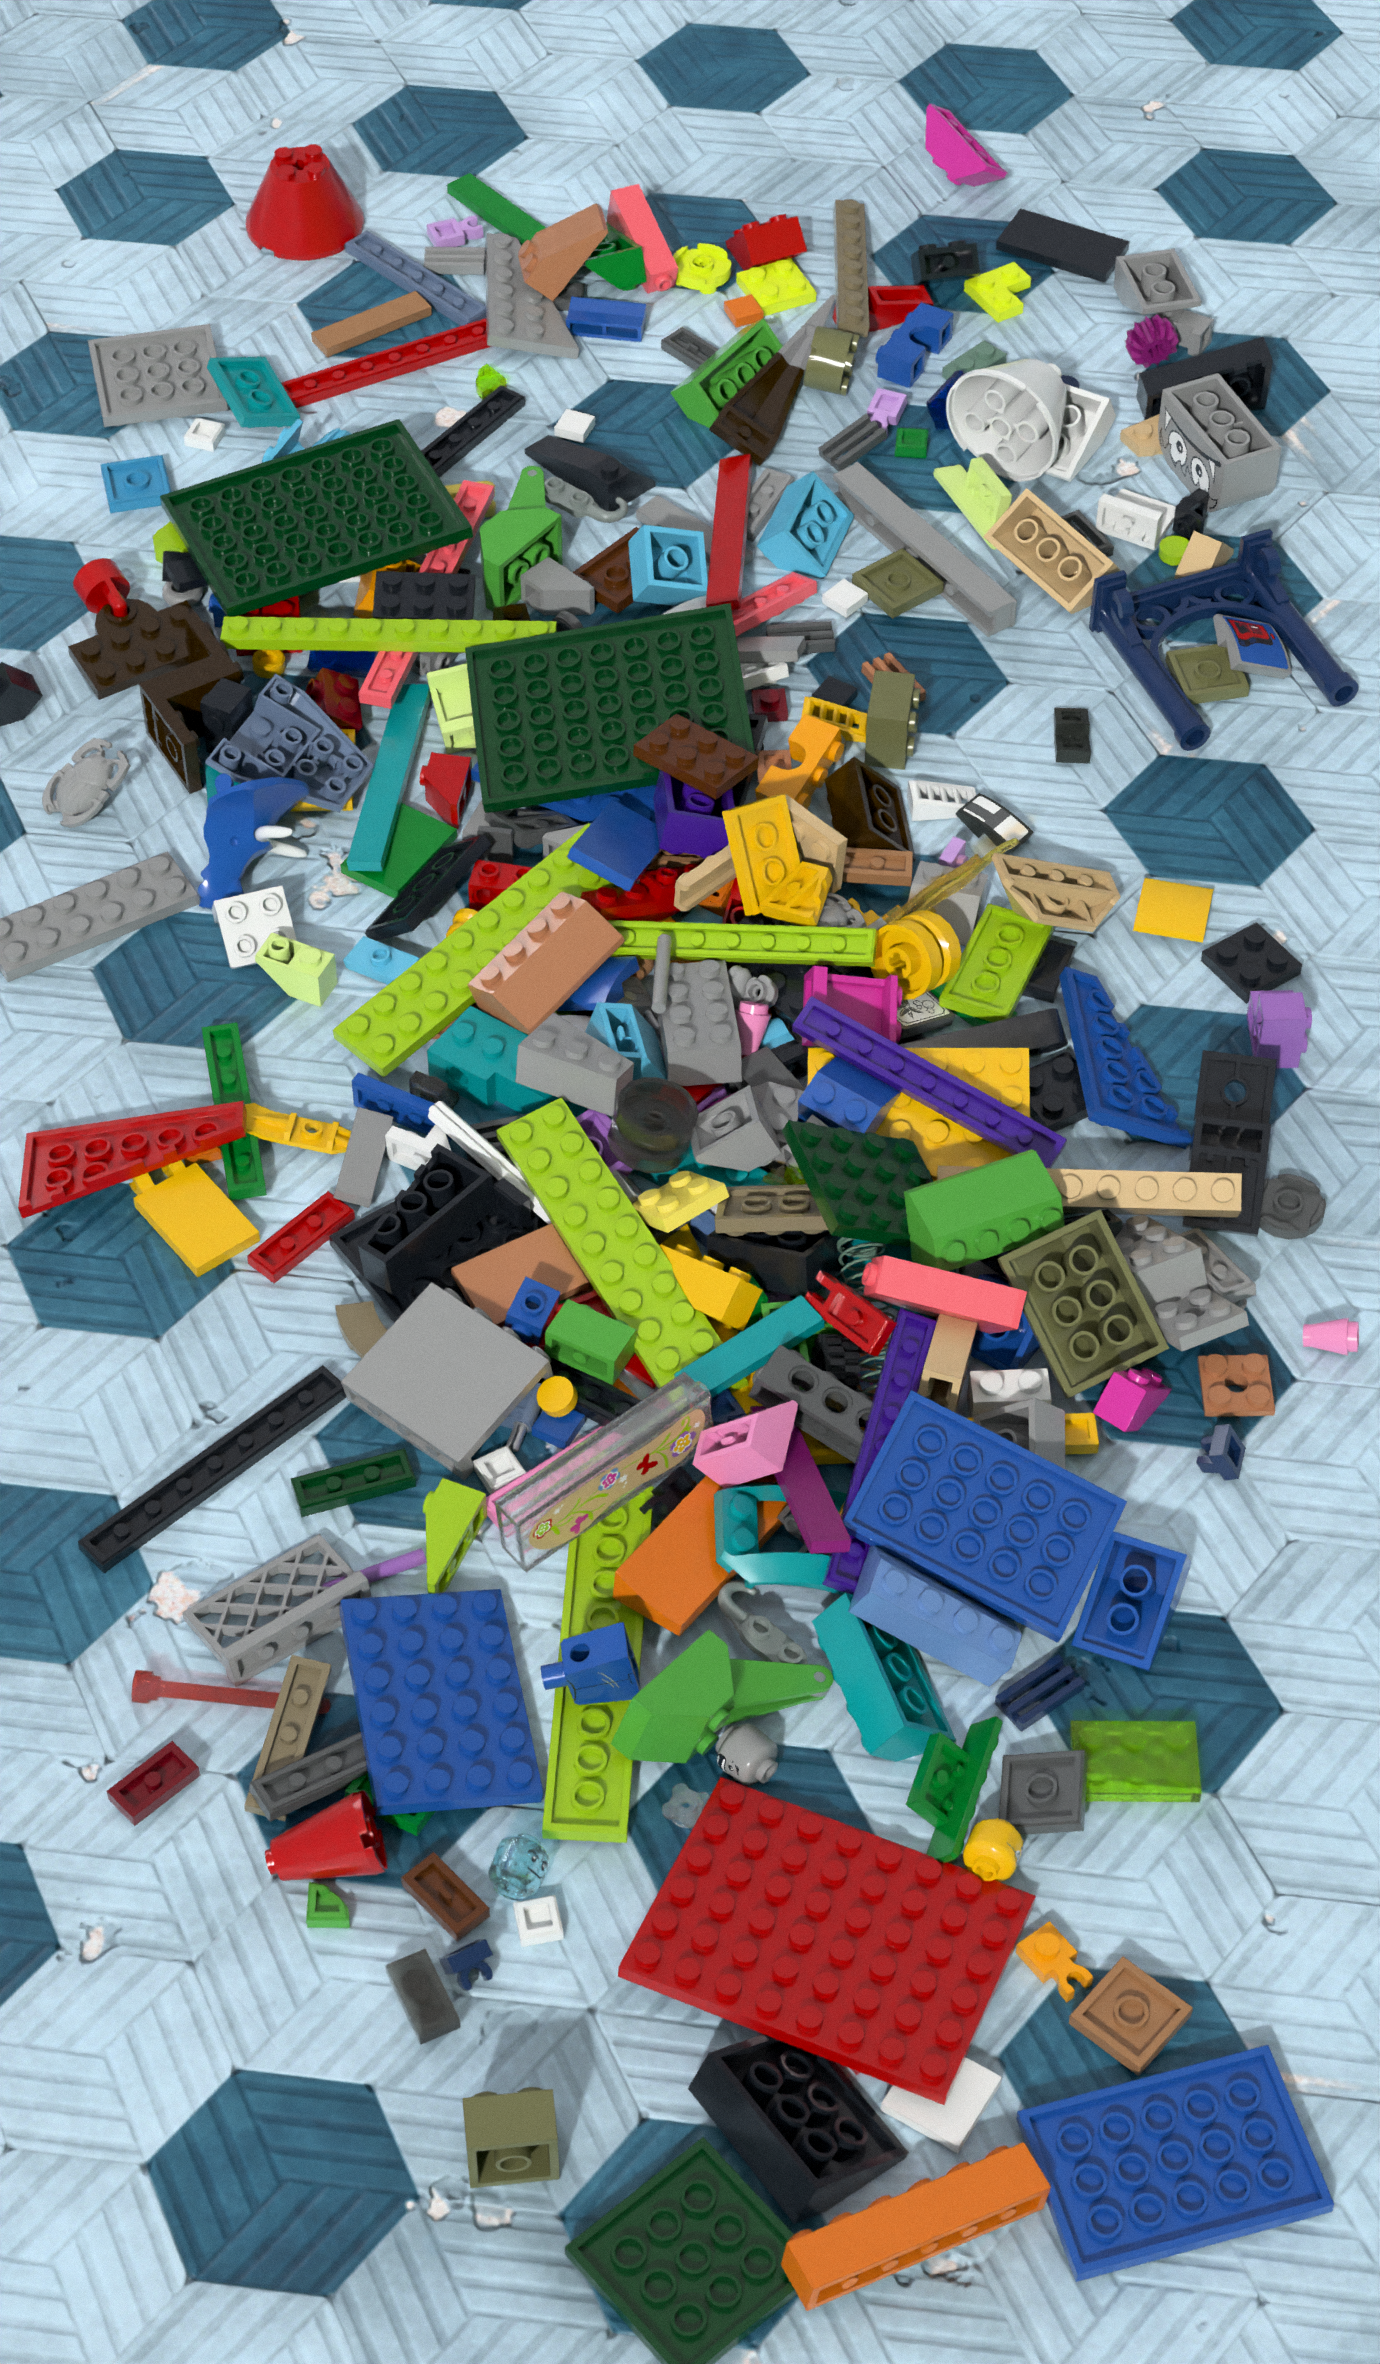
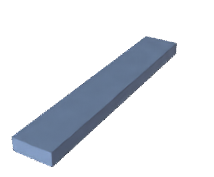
[345,231,486,326]

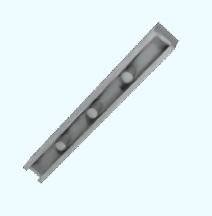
[833,462,1017,637]

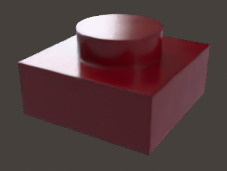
[751,688,788,722]

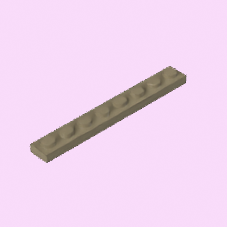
[833,199,869,338]

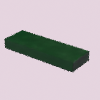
[290,1448,416,1517]

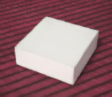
[554,409,595,443]
[184,418,226,452]
[822,579,868,618]
[473,1445,526,1495]
[513,1895,564,1947]

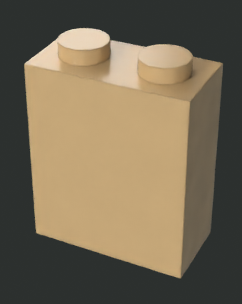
[918,1314,977,1413]

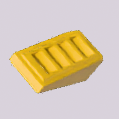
[801,696,867,743]

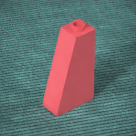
[606,184,678,293]
[862,1255,1027,1334]

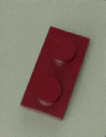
[107,1741,200,1826]

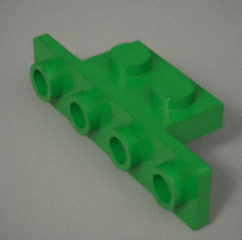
[906,1716,1003,1863]

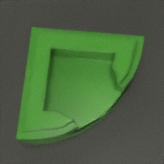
[306,1882,350,1928]

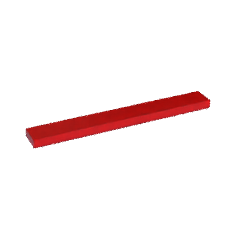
[281,318,491,408]
[706,454,753,610]

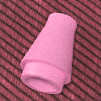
[735,1001,771,1055]
[1303,1317,1359,1356]

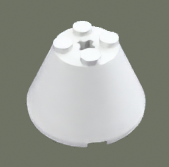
[946,359,1067,481]

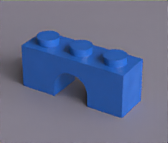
[875,302,954,388]

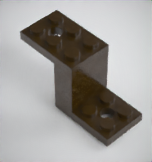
[139,612,244,794]

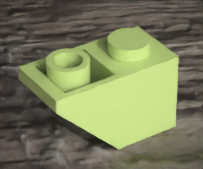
[255,933,338,1007]

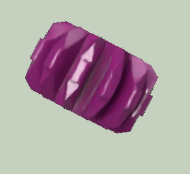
[1125,314,1179,368]

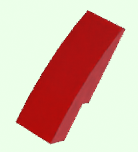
[832,285,934,332]

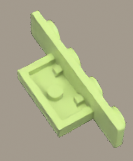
[933,457,1012,550]

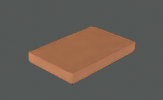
[451,1223,589,1328]

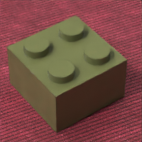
[864,670,920,770]
[462,2087,560,2188]

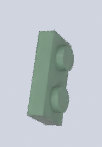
[942,340,1007,384]

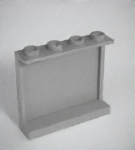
[341,1282,554,1481]

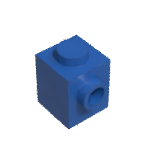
[504,1277,561,1346]

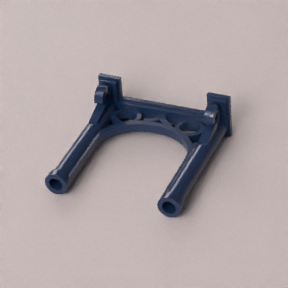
[1089,529,1359,751]

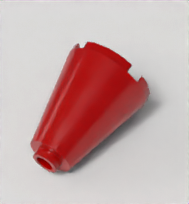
[265,1790,388,1881]

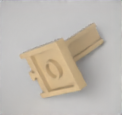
[674,794,848,911]

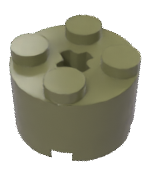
[804,326,860,396]

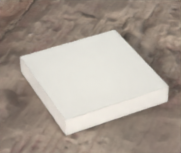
[881,2057,1002,2154]

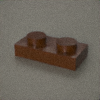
[401,1852,490,1942]

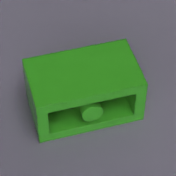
[545,1299,636,1385]

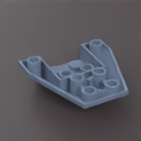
[205,674,374,813]

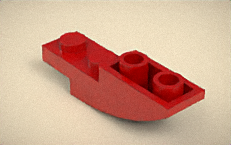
[580,864,699,922]

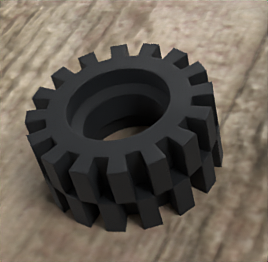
[811,1334,861,1392]

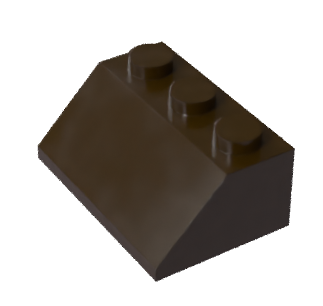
[825,757,916,862]

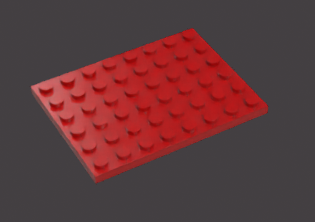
[618,1777,1036,2105]

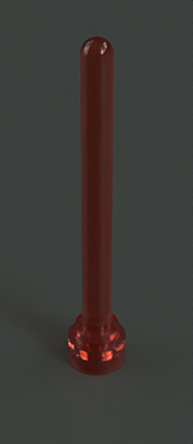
[131,1670,331,1714]

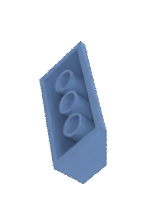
[848,1545,1022,1687]

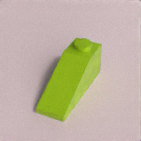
[423,1478,487,1594]

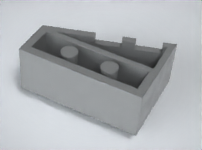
[515,1013,634,1117]

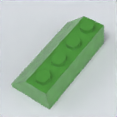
[670,318,783,428]
[904,1149,1064,1271]

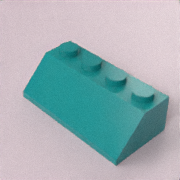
[812,1593,957,1762]

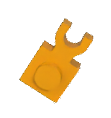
[1015,1921,1093,2002]

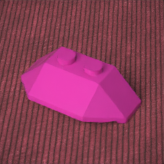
[925,103,1007,187]

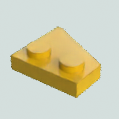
[759,861,833,927]

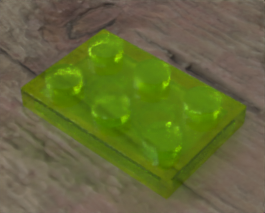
[1069,1720,1202,1802]

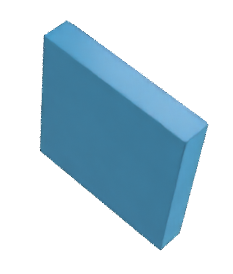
[100,455,171,513]

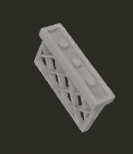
[182,1534,372,1687]

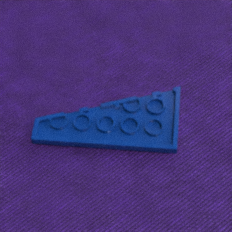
[1059,966,1191,1149]

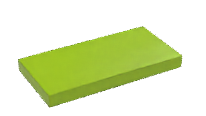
[939,903,1054,1022]

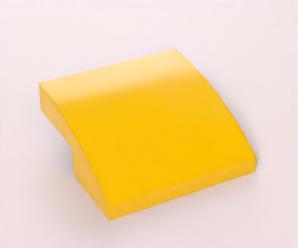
[1133,878,1214,943]

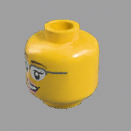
[963,1818,1023,1882]

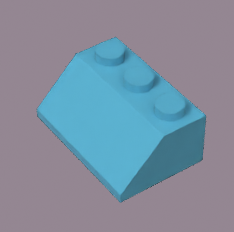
[757,471,854,578]

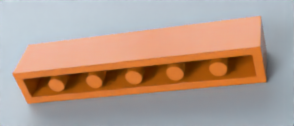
[781,2142,1051,2311]

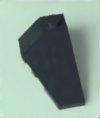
[525,435,655,511]

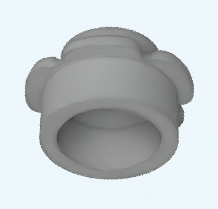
[744,975,778,1008]

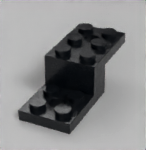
[1182,1050,1277,1237]

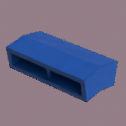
[566,296,647,342]

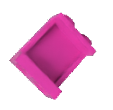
[802,966,902,1047]

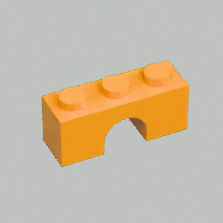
[755,714,844,810]

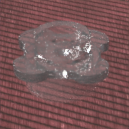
[662,1783,710,1828]

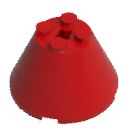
[246,144,364,261]

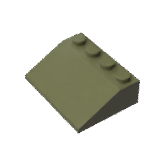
[997,1209,1169,1399]

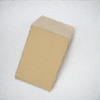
[1175,531,1234,579]

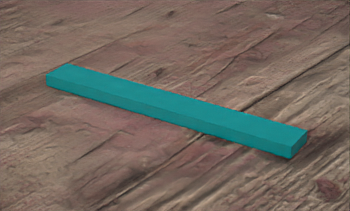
[347,684,431,871]

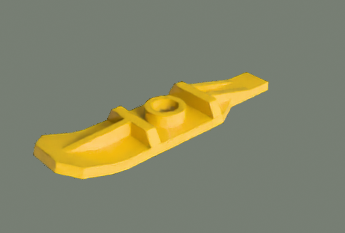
[245,1103,351,1155]

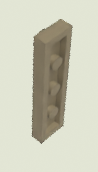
[244,1655,332,1821]

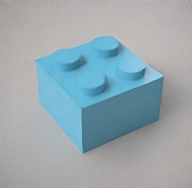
[628,525,708,606]

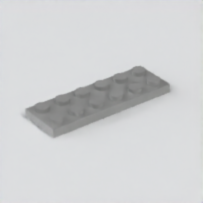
[0,851,200,982]

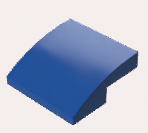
[556,956,640,1011]

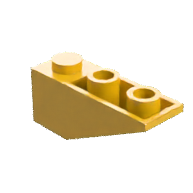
[659,1244,763,1331]

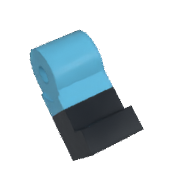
[759,1017,808,1080]

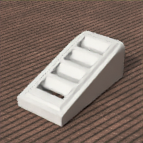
[907,780,976,821]

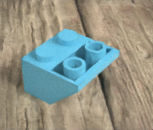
[585,1002,668,1088]

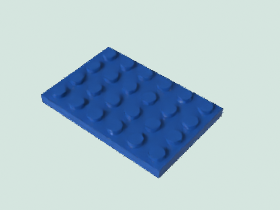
[843,1390,1127,1643]
[339,1589,543,1816]
[1016,2045,1334,2282]

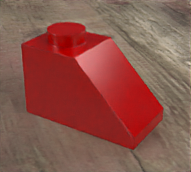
[420,752,473,829]

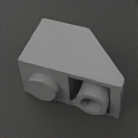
[520,557,595,615]

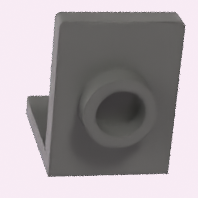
[477,825,514,864]

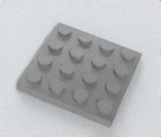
[88,324,228,427]

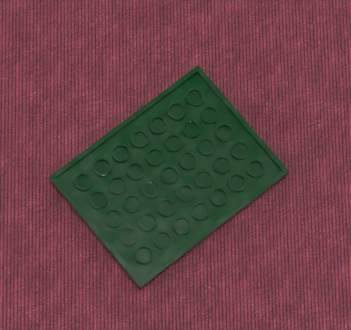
[160,419,473,617]
[465,603,755,813]

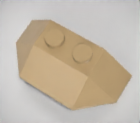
[991,853,1121,932]

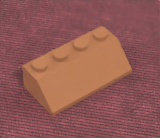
[467,891,625,1034]

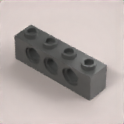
[748,1344,872,1463]

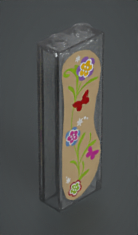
[495,1372,713,1573]

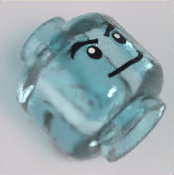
[488,1833,550,1901]

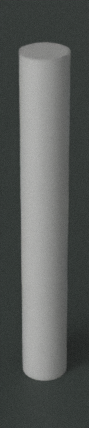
[652,934,672,1014]

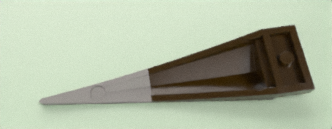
[709,295,836,466]

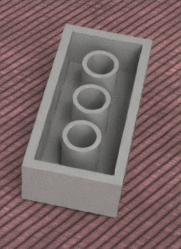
[654,960,742,1087]

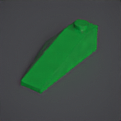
[583,222,647,291]

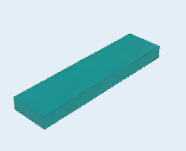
[674,1295,825,1407]

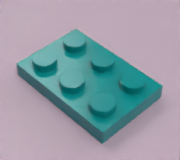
[207,357,301,428]

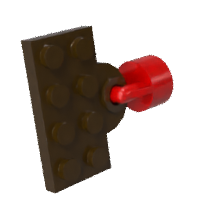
[68,558,195,700]

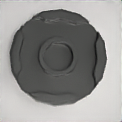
[1259,1174,1326,1240]

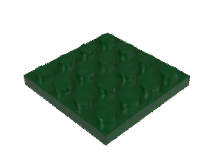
[782,1120,934,1247]
[565,2137,797,2364]

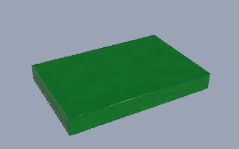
[340,803,457,898]

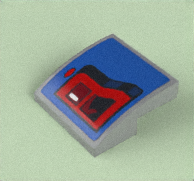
[1213,614,1292,679]

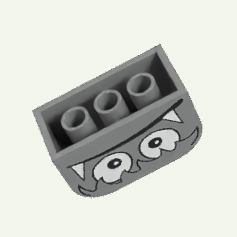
[1158,373,1281,512]

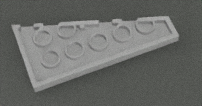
[485,233,579,359]

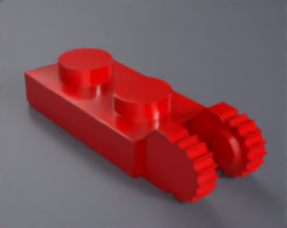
[804,1270,897,1357]

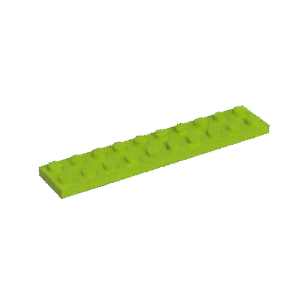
[333,823,617,1078]
[496,1097,748,1420]
[542,1483,654,1843]

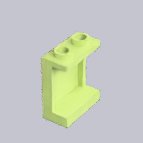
[427,663,476,754]

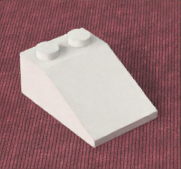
[1044,384,1116,482]

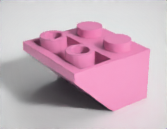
[692,1400,798,1489]

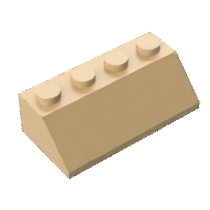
[983,488,1121,614]

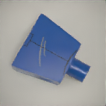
[541,1622,641,1705]

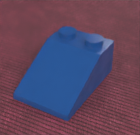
[1071,1531,1192,1672]

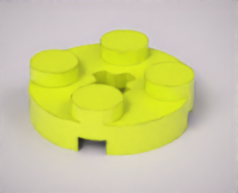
[673,243,731,294]

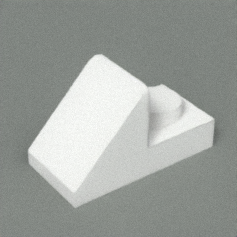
[385,1124,451,1171]

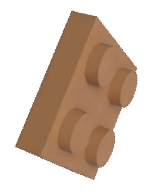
[1069,1956,1193,2076]

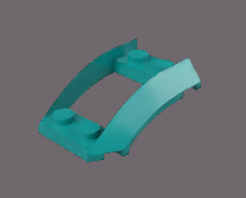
[714,1482,847,1595]

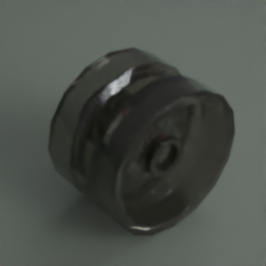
[607,1077,699,1173]

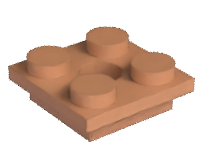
[1197,1353,1275,1417]

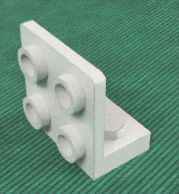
[1096,489,1176,550]
[212,885,297,969]

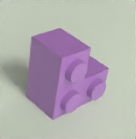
[1246,990,1312,1068]

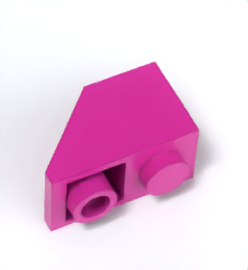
[1092,1367,1171,1432]

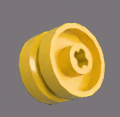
[870,910,962,1000]

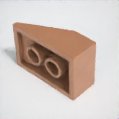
[518,203,608,301]

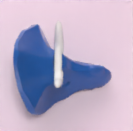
[198,773,310,909]

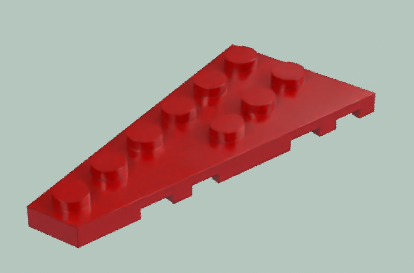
[18,1101,247,1219]

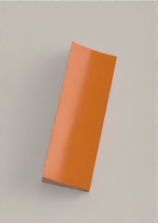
[613,1474,787,1637]

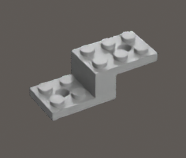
[1115,1215,1249,1352]

